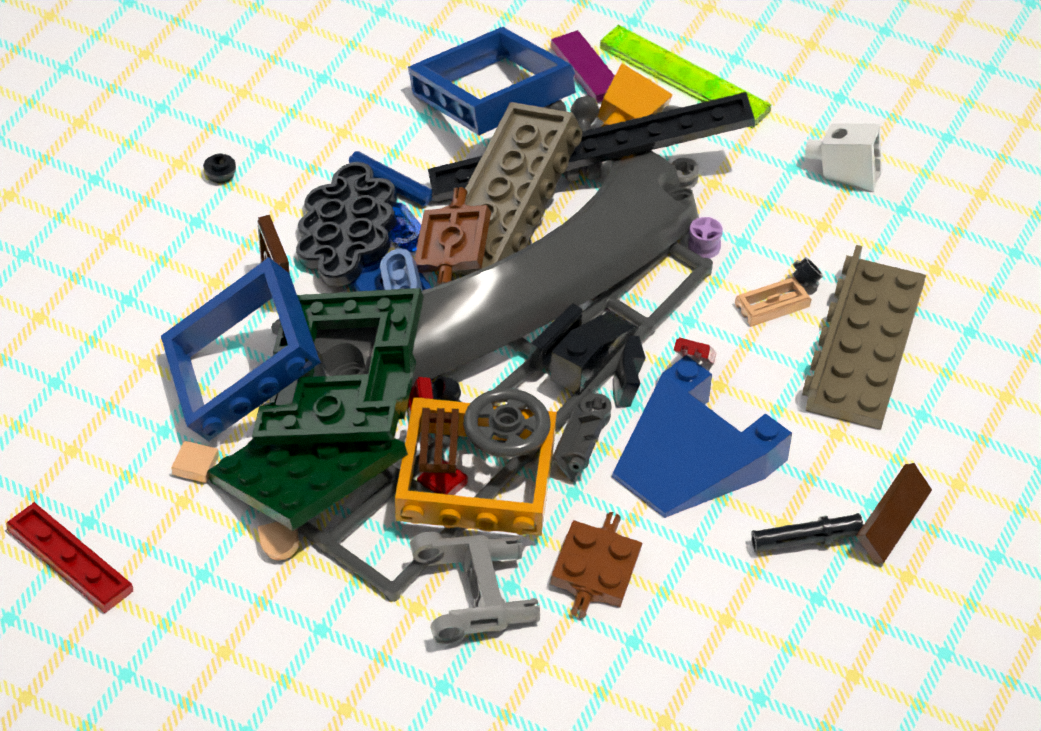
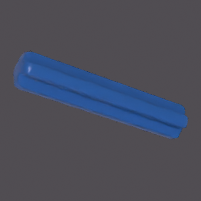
[348,151,433,206]

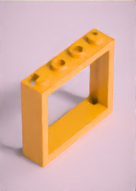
[395,397,557,536]

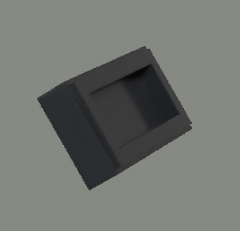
[529,303,583,372]

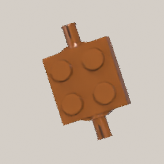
[415,187,491,286]
[550,512,643,618]

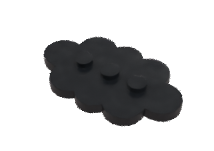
[296,162,398,287]

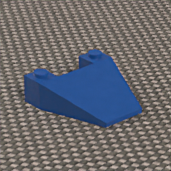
[612,355,792,518]

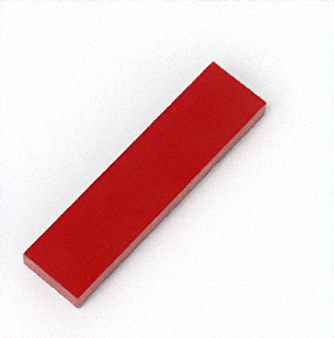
[6,502,134,613]

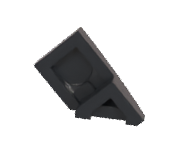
[614,336,646,407]

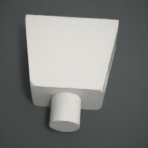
[805,123,883,192]

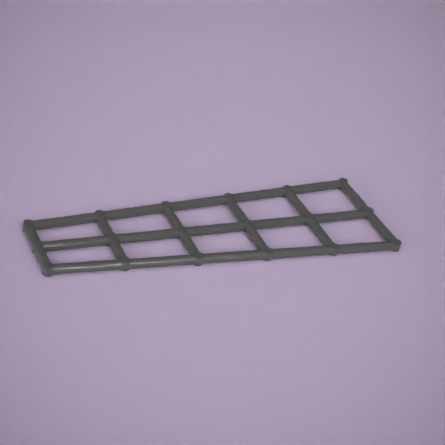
[297,242,713,602]

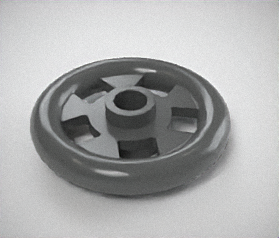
[463,388,551,458]

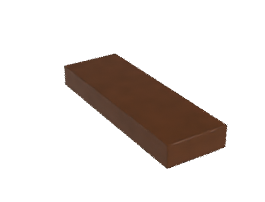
[856,463,932,564]

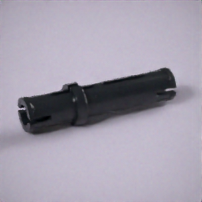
[751,513,864,554]

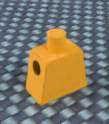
[597,63,673,127]

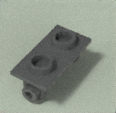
[552,405,606,482]

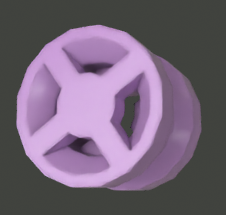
[688,217,723,259]

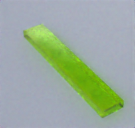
[600,24,772,129]

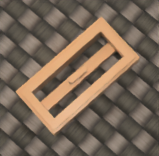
[735,277,811,327]

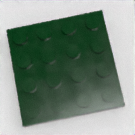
[207,438,408,531]

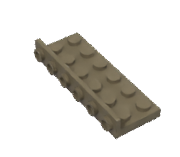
[453,102,582,275]
[802,245,926,430]

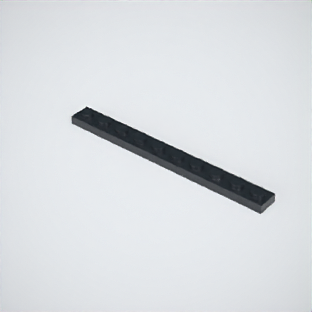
[427,92,755,202]

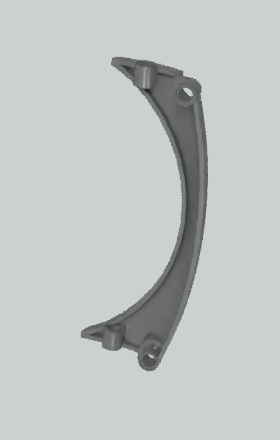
[271,151,699,387]

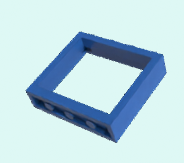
[407,26,576,136]
[161,257,320,442]

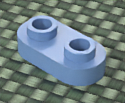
[380,248,422,291]

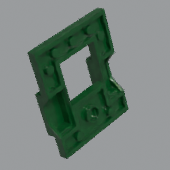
[252,288,424,445]

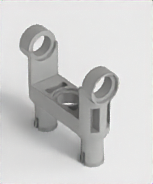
[410,531,540,645]

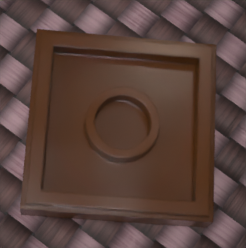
[257,214,290,274]

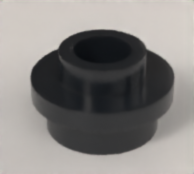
[203,153,236,183]
[793,257,824,288]

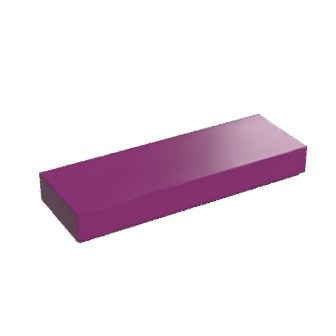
[550,30,615,103]

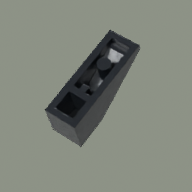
[550,312,636,395]

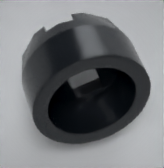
[432,375,461,402]

